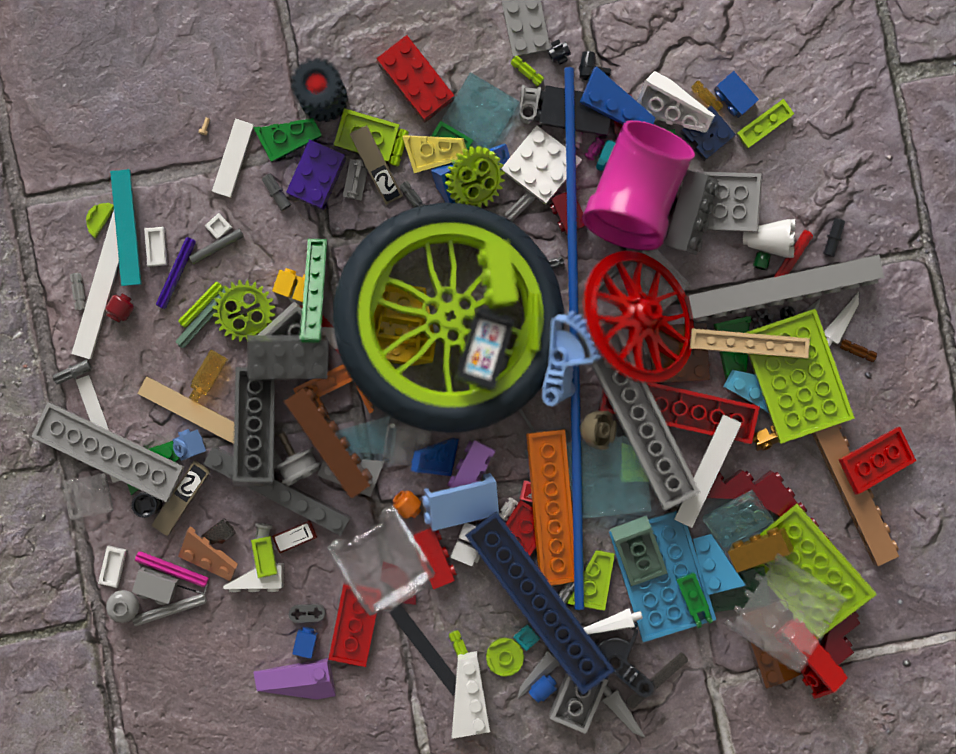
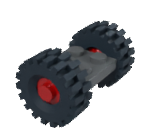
[291,58,348,122]

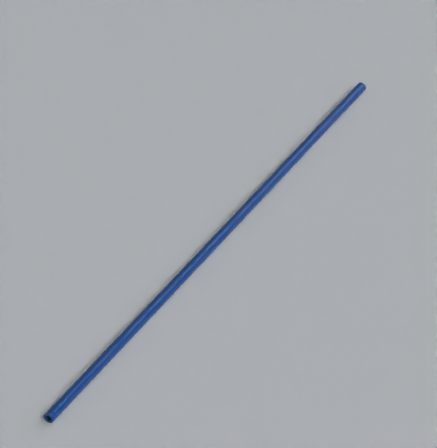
[564,67,584,610]

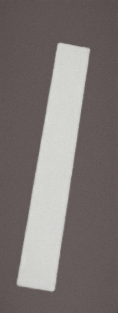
[76,375,120,483]

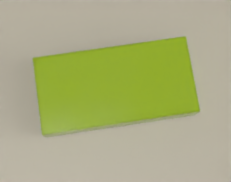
[251,536,278,578]

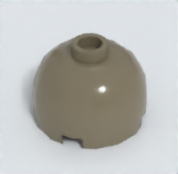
[580,411,617,450]

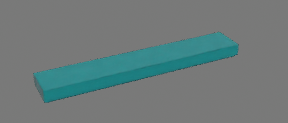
[110,169,142,286]

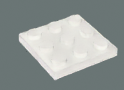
[501,126,582,205]

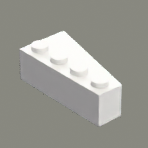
[452,651,490,739]

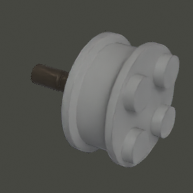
[275,432,321,486]

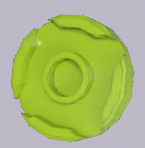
[486,637,524,677]

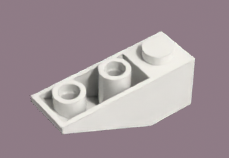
[224,563,284,592]

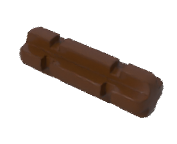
[840,339,877,362]

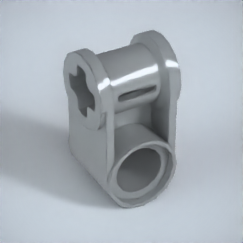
[519,85,541,124]

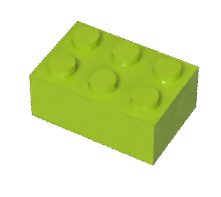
[478,241,518,309]

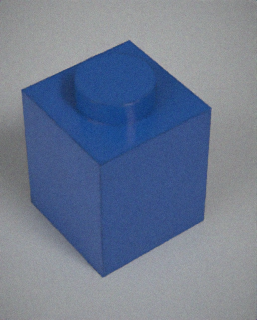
[292,627,318,659]

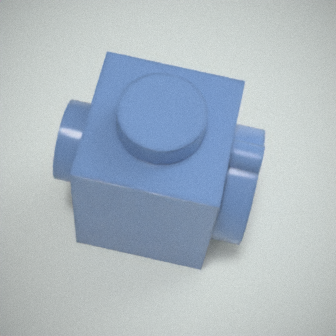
[172,429,206,461]

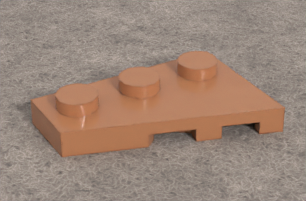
[178,526,238,581]

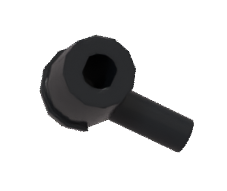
[579,51,611,81]

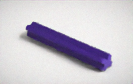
[156,237,196,309]

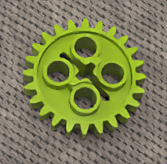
[445,146,505,208]
[212,280,275,342]

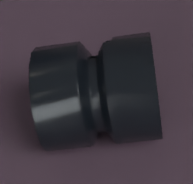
[131,492,162,518]

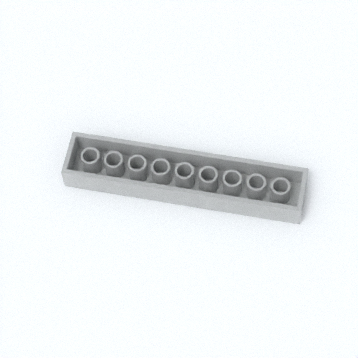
[684,255,884,322]
[576,316,700,510]

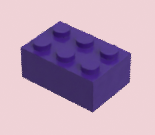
[286,139,347,211]

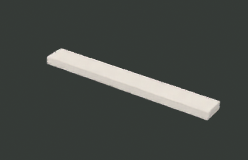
[72,211,119,359]

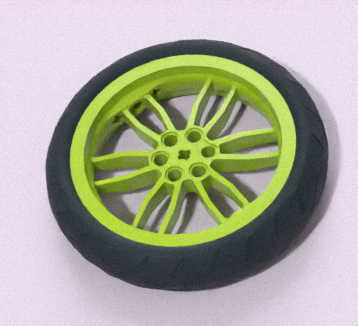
[333,203,564,433]

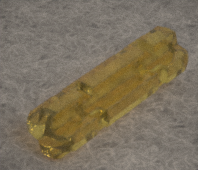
[691,80,723,112]

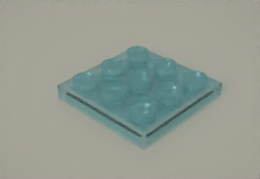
[442,72,520,149]

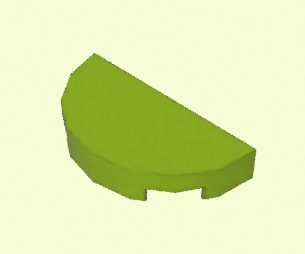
[86,203,114,238]

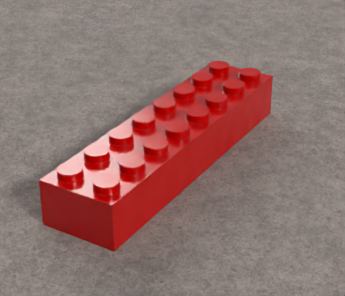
[598,383,760,444]

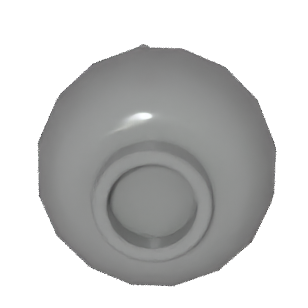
[106,590,140,623]

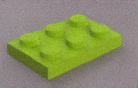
[334,108,400,162]

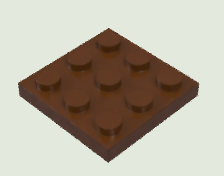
[650,323,710,383]

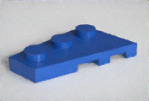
[411,438,459,476]

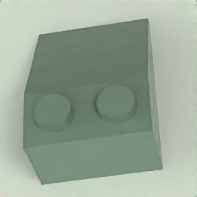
[610,516,667,586]

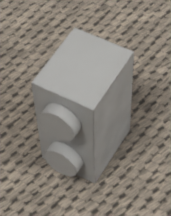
[132,566,179,605]

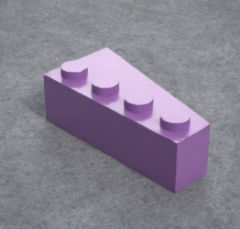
[447,439,495,489]

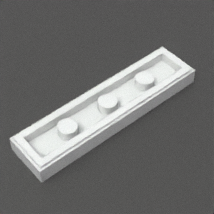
[212,119,255,198]

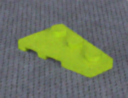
[567,550,615,611]

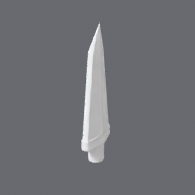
[824,292,859,347]
[584,608,643,635]

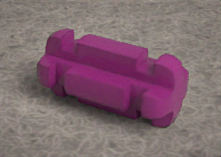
[584,137,605,161]

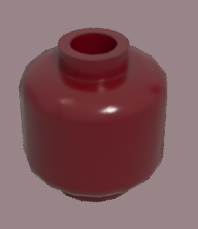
[105,293,134,323]

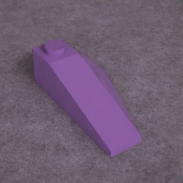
[254,658,336,700]

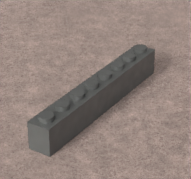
[204,446,351,536]

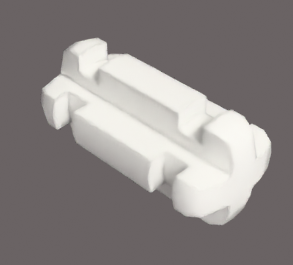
[499,497,518,521]

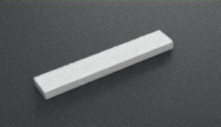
[674,415,741,528]

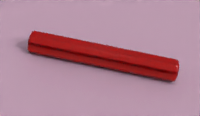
[773,230,813,278]

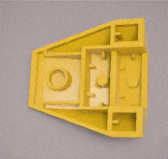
[374,284,436,366]

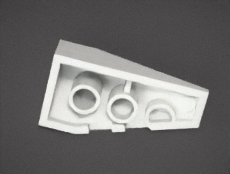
[637,71,715,132]

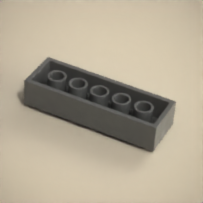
[233,367,275,487]

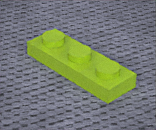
[736,99,794,149]

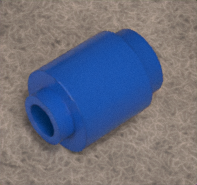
[528,674,557,703]

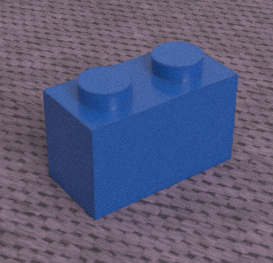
[713,71,759,118]

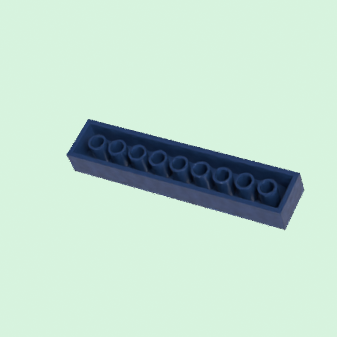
[465,512,615,695]

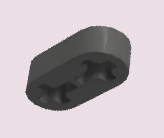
[289,603,326,623]

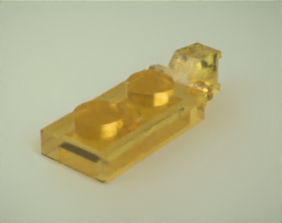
[189,349,228,402]

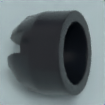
[779,306,796,320]

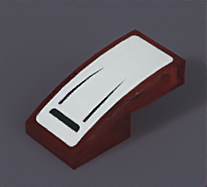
[272,520,317,553]

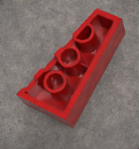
[774,617,848,699]

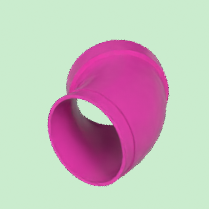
[582,120,695,251]

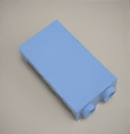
[422,473,499,531]

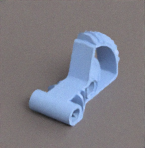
[542,312,603,406]

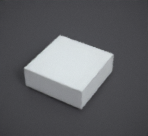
[205,213,233,240]

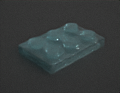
[703,490,773,548]

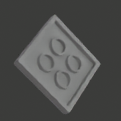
[704,172,763,232]

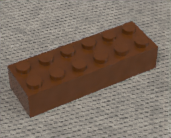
[284,387,373,499]

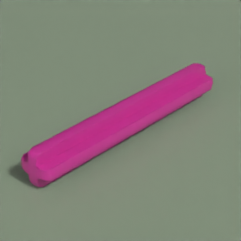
[135,551,209,587]

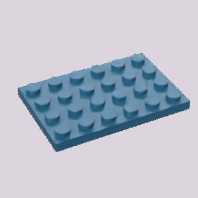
[609,510,716,642]

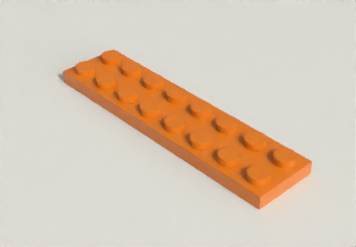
[526,429,574,585]

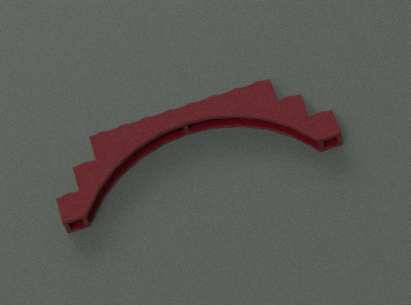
[706,469,861,665]

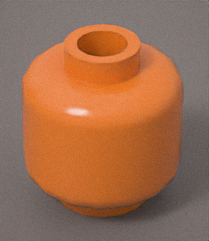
[393,490,421,519]

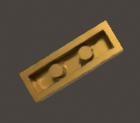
[727,527,794,572]

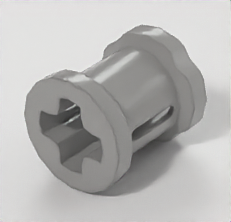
[255,523,272,539]

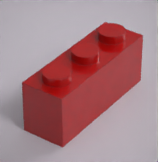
[412,527,457,590]

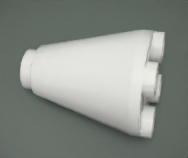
[743,219,795,258]

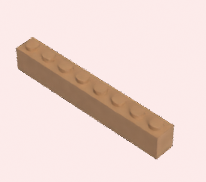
[812,424,899,566]

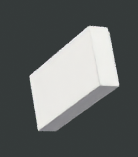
[144,227,168,267]
[98,546,127,588]

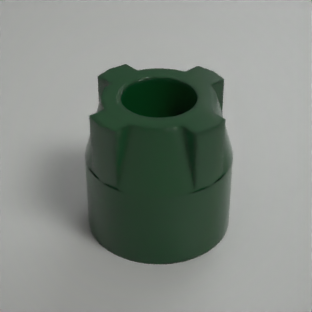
[752,251,771,271]

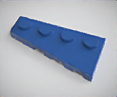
[580,66,656,125]

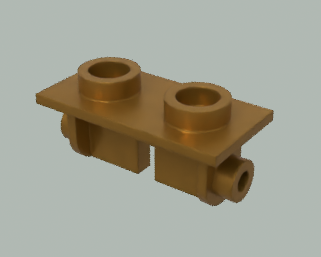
[752,426,779,451]

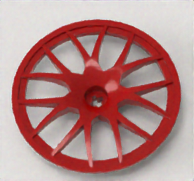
[583,251,694,383]

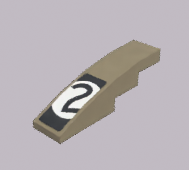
[350,125,403,204]
[151,460,211,536]

